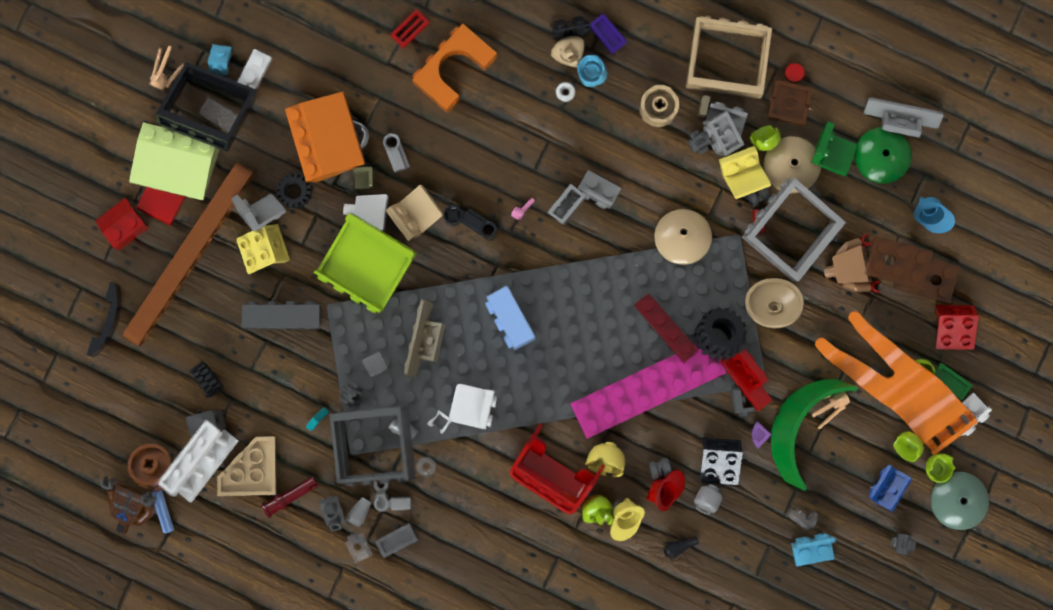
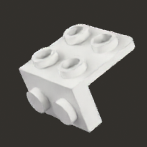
[449,384,497,430]

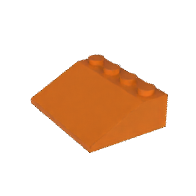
[285,92,365,183]

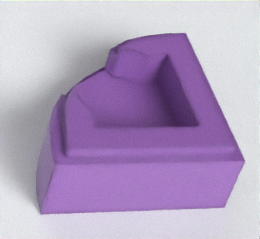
[751,421,772,449]

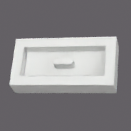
[238,49,272,90]

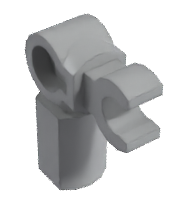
[374,481,412,512]

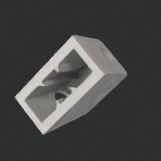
[548,184,586,225]

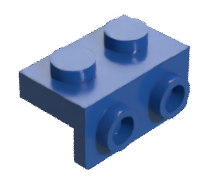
[869,465,912,512]

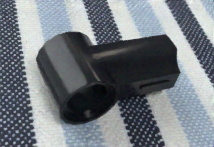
[461,208,498,241]

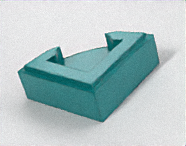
[306,407,329,431]

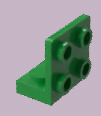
[811,122,857,176]

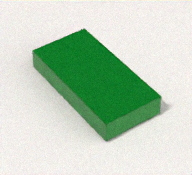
[935,363,973,401]

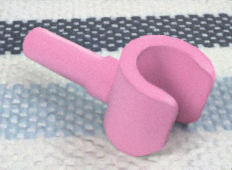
[511,198,535,220]

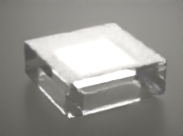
[362,352,388,377]

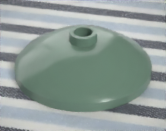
[930,472,989,530]

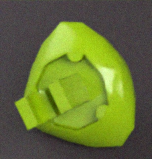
[582,495,614,525]

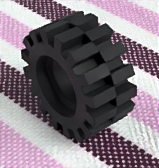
[276,173,312,209]
[190,361,224,397]

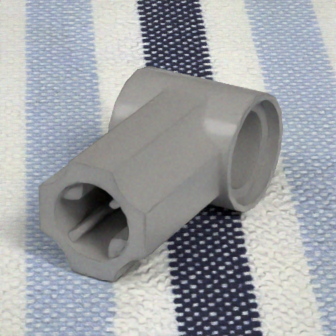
[383,133,410,173]

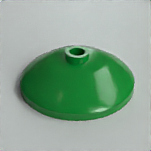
[854,127,912,184]

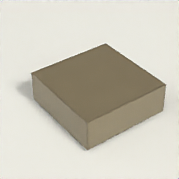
[698,95,711,119]

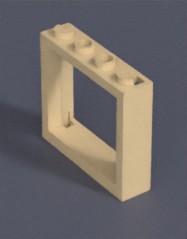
[686,16,772,99]

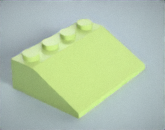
[129,122,220,201]

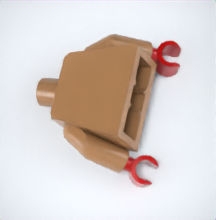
[824,234,881,293]

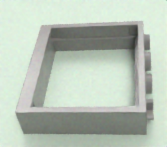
[742,178,846,282]

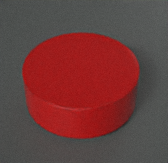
[784,63,804,83]

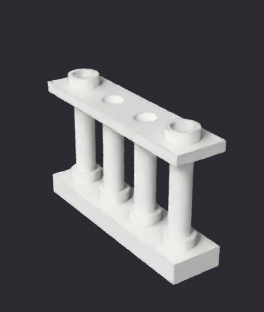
[158,420,238,503]

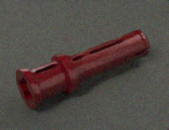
[260,476,318,519]

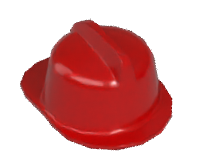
[647,470,685,512]

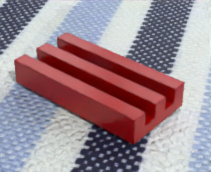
[390,9,430,49]

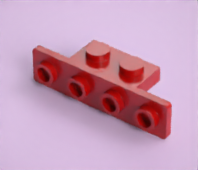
[720,339,772,411]

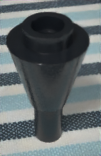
[663,537,699,560]

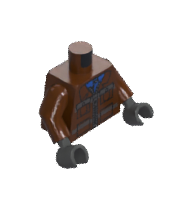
[101,476,157,534]

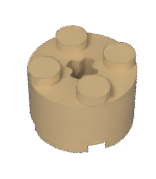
[640,85,679,127]

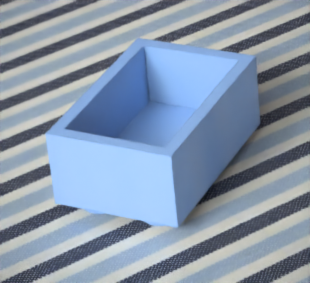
[485,286,535,350]

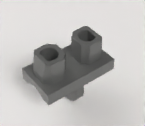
[319,496,346,531]

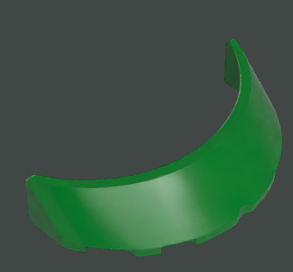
[771,379,858,491]

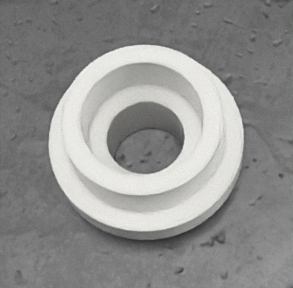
[556,82,575,102]

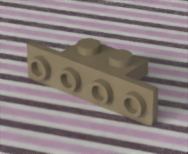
[404,299,446,378]

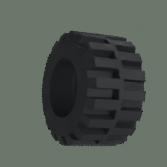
[694,307,747,361]

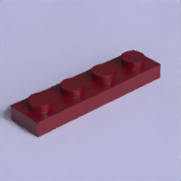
[634,293,699,364]

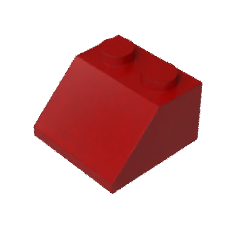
[96,197,149,251]

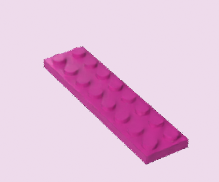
[570,344,726,439]

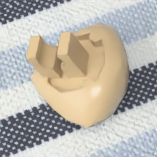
[551,36,584,67]

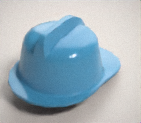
[913,197,955,234]

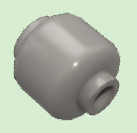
[694,484,723,515]

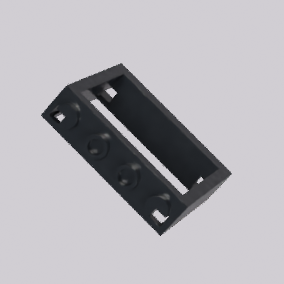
[156,62,256,152]

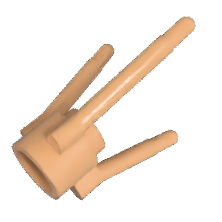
[149,46,184,91]
[812,391,850,429]

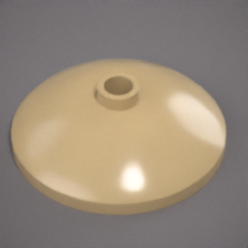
[764,136,821,193]
[654,209,712,265]
[745,278,804,328]

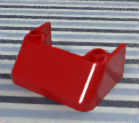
[509,424,605,514]

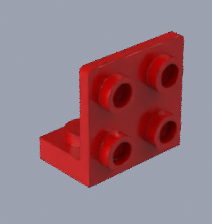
[935,305,979,350]

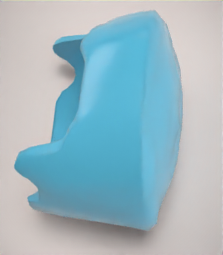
[577,55,608,87]

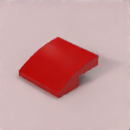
[136,187,187,225]

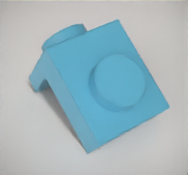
[208,44,232,76]

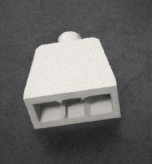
[343,194,389,232]

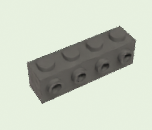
[242,301,322,329]

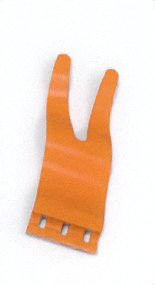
[815,311,978,455]

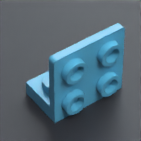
[791,533,836,566]

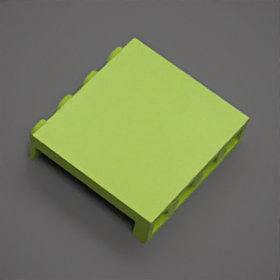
[314,213,417,313]

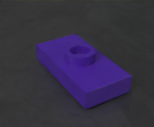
[589,13,627,55]

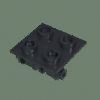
[550,16,591,40]

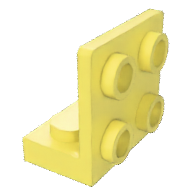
[719,146,771,199]
[236,224,290,274]

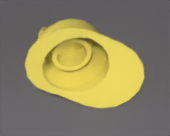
[610,498,645,541]

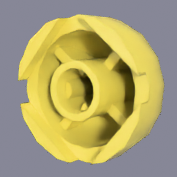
[586,442,625,477]

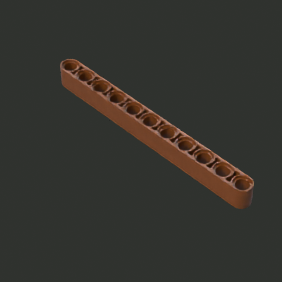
[123,162,255,347]

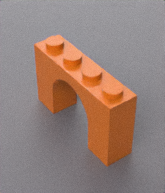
[412,24,497,113]

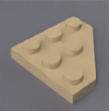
[217,436,277,496]

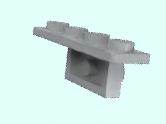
[864,98,943,137]

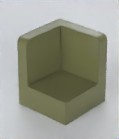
[353,167,375,190]

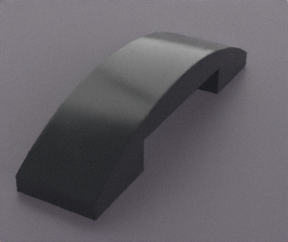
[87,281,121,357]

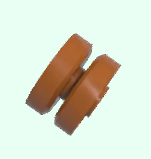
[128,444,174,492]

